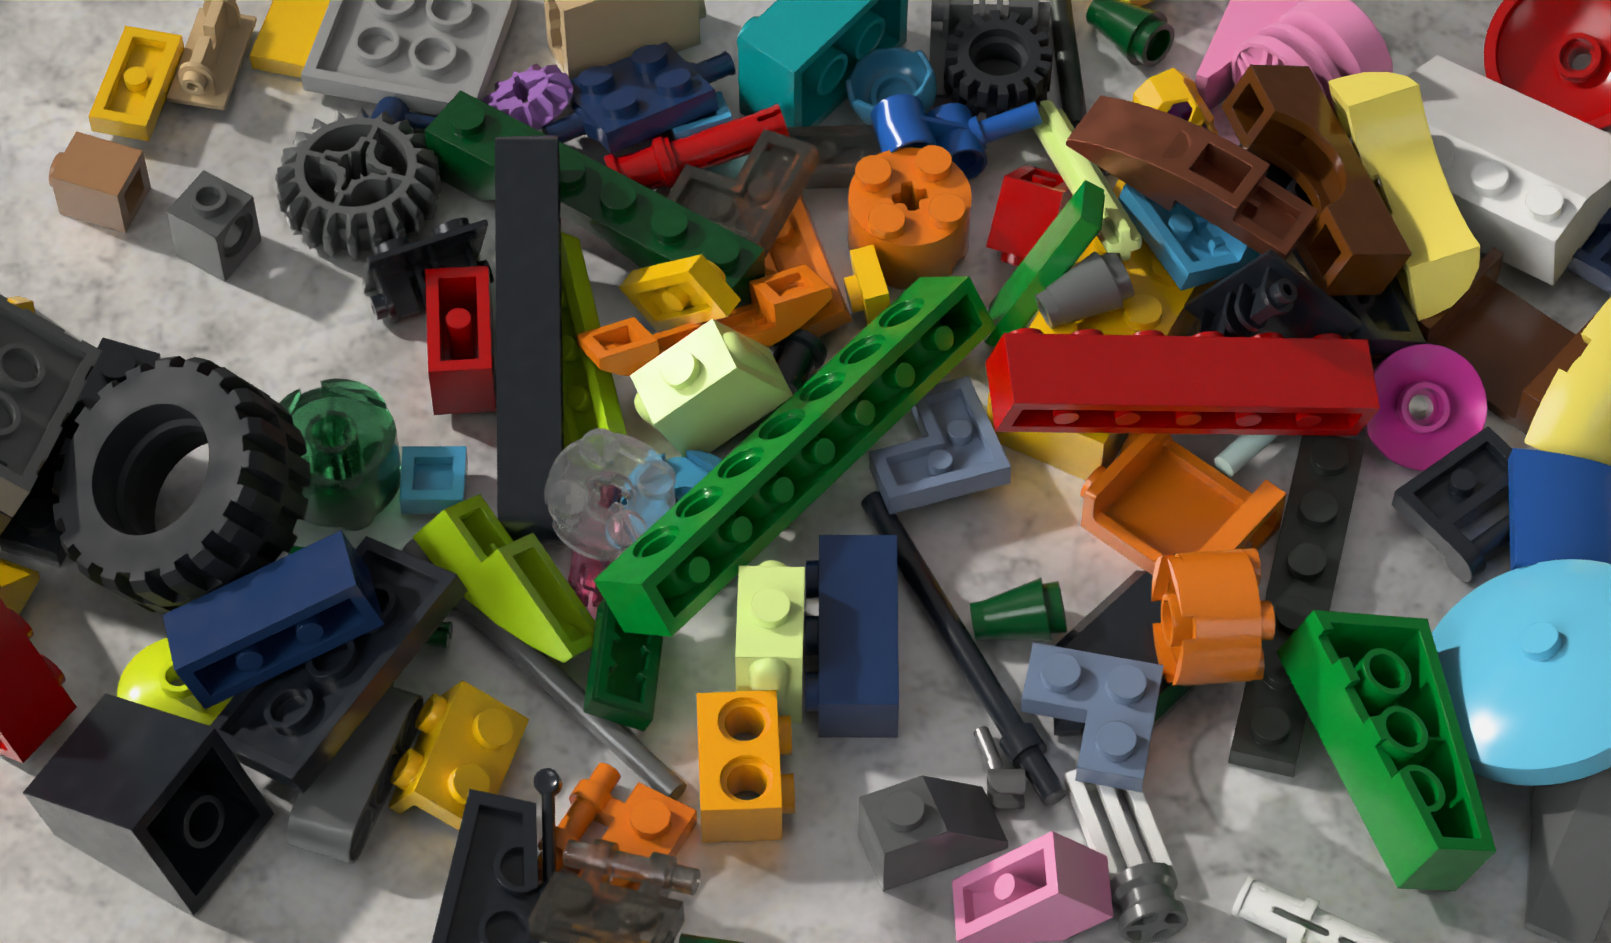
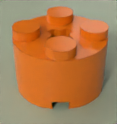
[848,145,972,290]
[1152,548,1275,686]

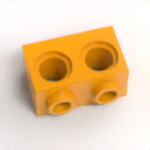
[696,690,795,843]

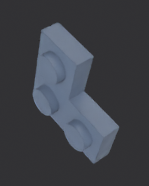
[869,376,1011,514]
[1020,642,1164,792]

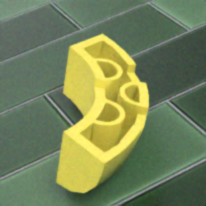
[1328,72,1480,321]
[1524,297,1611,466]

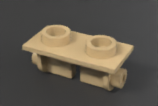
[167,0,257,111]

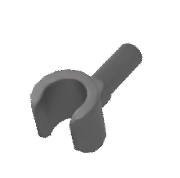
[973,726,1026,809]

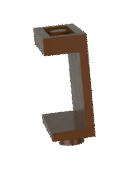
[1416,247,1596,435]

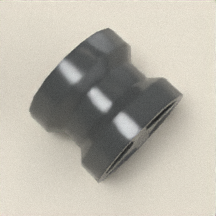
[1110,862,1188,943]

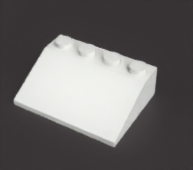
[1407,55,1611,285]

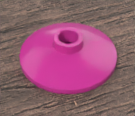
[1365,344,1487,471]

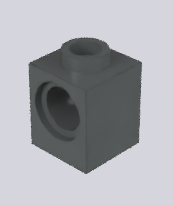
[166,170,261,282]

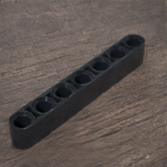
[495,135,565,545]

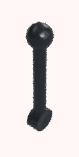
[533,768,563,907]

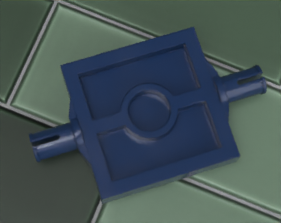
[542,42,736,153]

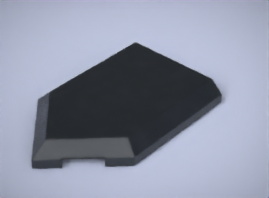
[1053,570,1199,735]

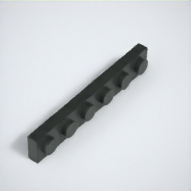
[1228,435,1366,777]

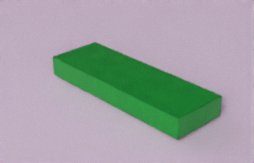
[984,180,1105,348]

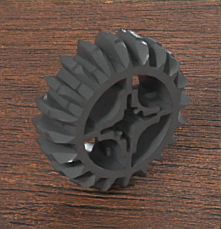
[275,107,441,261]

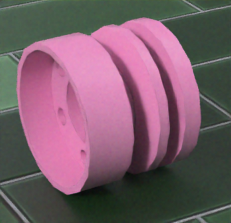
[1231,0,1393,113]

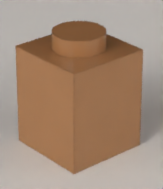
[49,131,151,233]

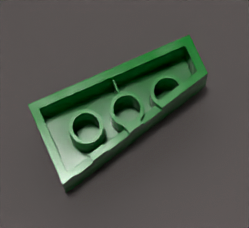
[1276,610,1497,891]

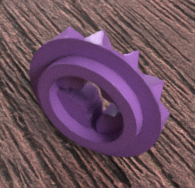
[482,64,573,130]

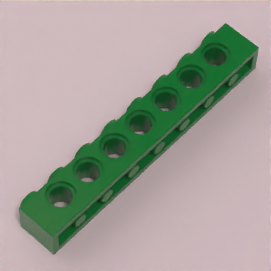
[593,276,996,637]

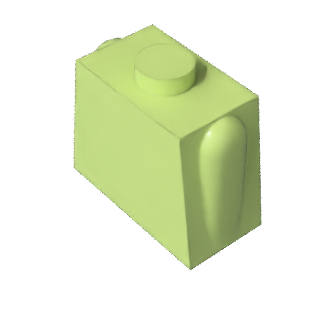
[630,319,793,457]
[735,560,805,723]

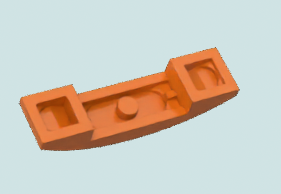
[576,264,832,376]

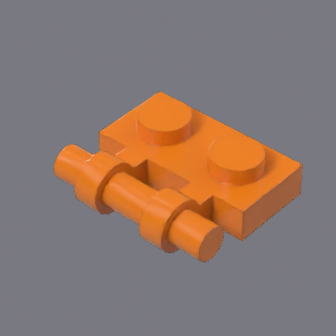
[538,763,697,928]

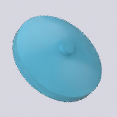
[1432,559,1611,786]

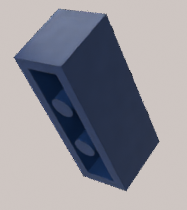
[163,530,384,709]
[805,535,899,738]

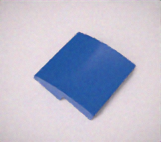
[1508,448,1611,570]

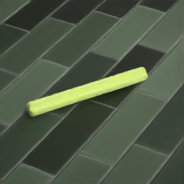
[1032,100,1142,261]

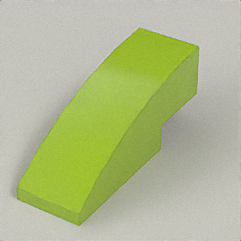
[412,494,595,663]

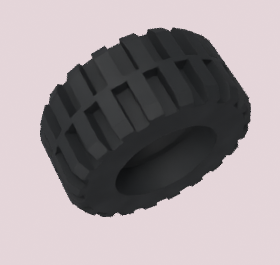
[52,356,310,615]

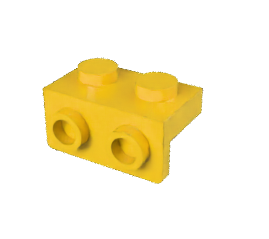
[388,680,529,831]

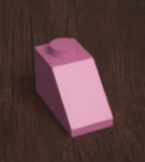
[952,831,1113,943]

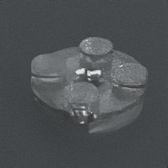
[544,428,676,561]

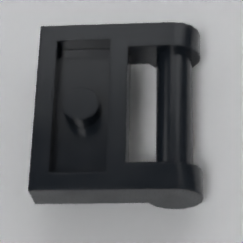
[1392,426,1512,582]

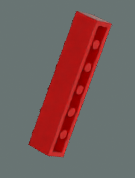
[986,328,1380,436]

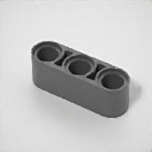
[286,686,424,864]

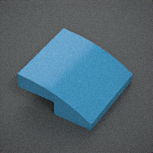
[1118,184,1261,291]

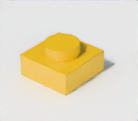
[843,245,890,326]

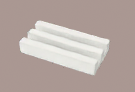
[1064,769,1174,880]

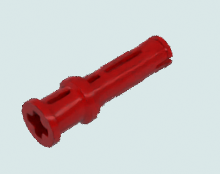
[604,104,791,191]

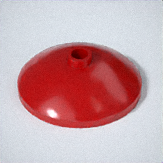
[1484,0,1611,131]

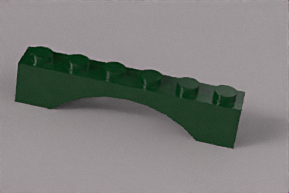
[425,90,765,309]

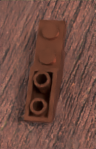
[1065,96,1319,261]

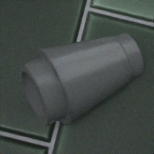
[1035,251,1134,329]

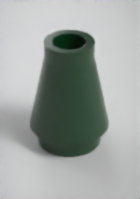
[1086,0,1175,67]
[970,577,1068,642]

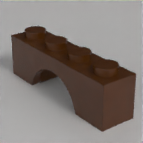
[1221,64,1412,296]

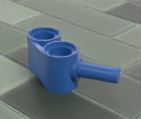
[870,94,1043,181]

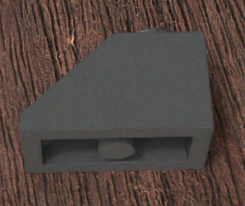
[858,775,1008,891]

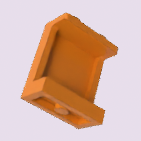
[1080,433,1287,575]

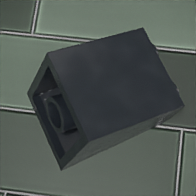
[23,693,274,915]

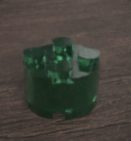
[280,378,402,531]

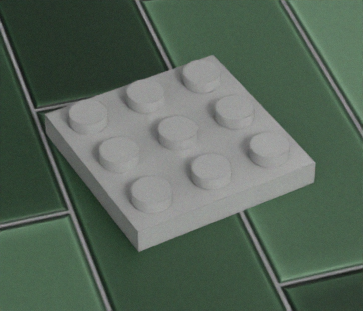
[301,0,519,115]

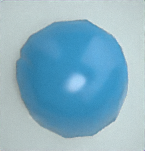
[845,47,937,127]

